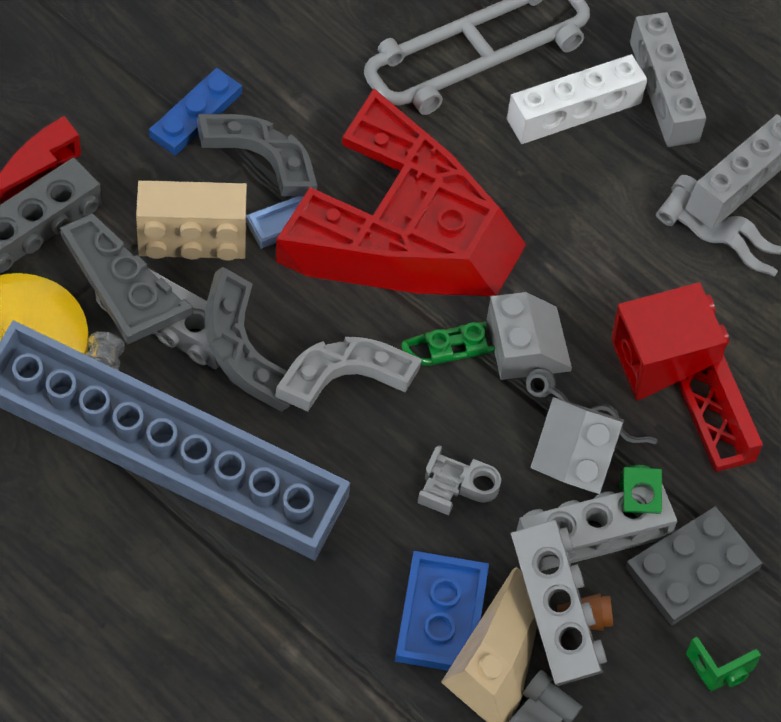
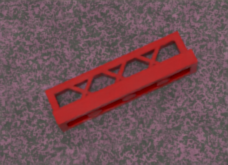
[677,355,763,472]

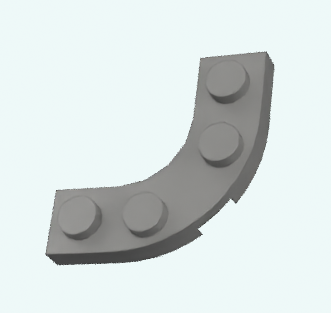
[275,337,422,412]

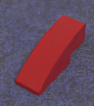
[0,116,81,205]

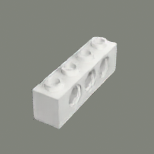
[507,54,647,144]

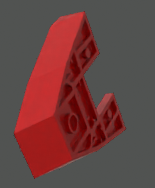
[276,89,526,296]

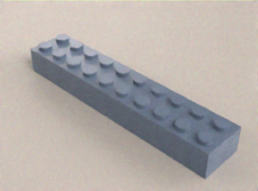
[0,320,350,561]

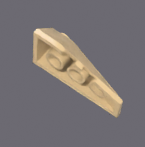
[441,567,538,722]

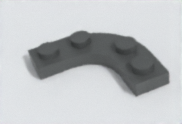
[197,114,317,196]
[205,267,290,412]

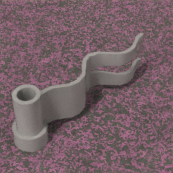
[656,175,781,277]

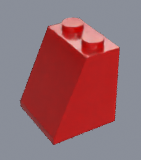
[611,282,729,401]

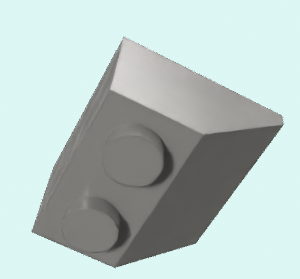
[487,292,572,380]
[530,397,624,494]

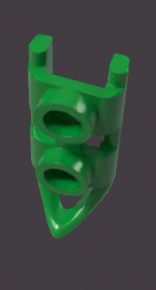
[401,321,495,366]

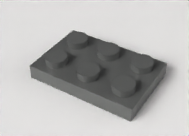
[625,506,762,626]

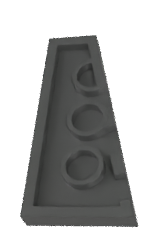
[60,214,193,345]

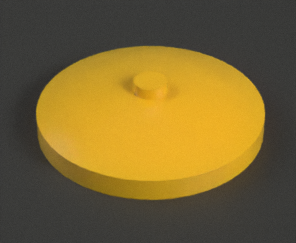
[0,273,89,355]

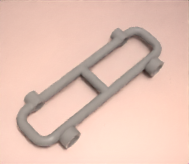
[364,0,590,115]

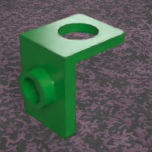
[617,465,662,514]
[686,637,761,692]

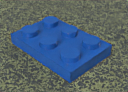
[395,551,489,671]

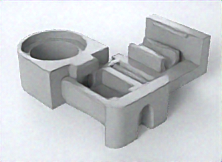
[418,446,501,515]

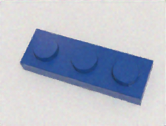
[149,68,242,156]

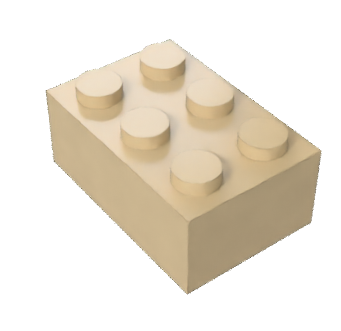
[136,180,247,260]

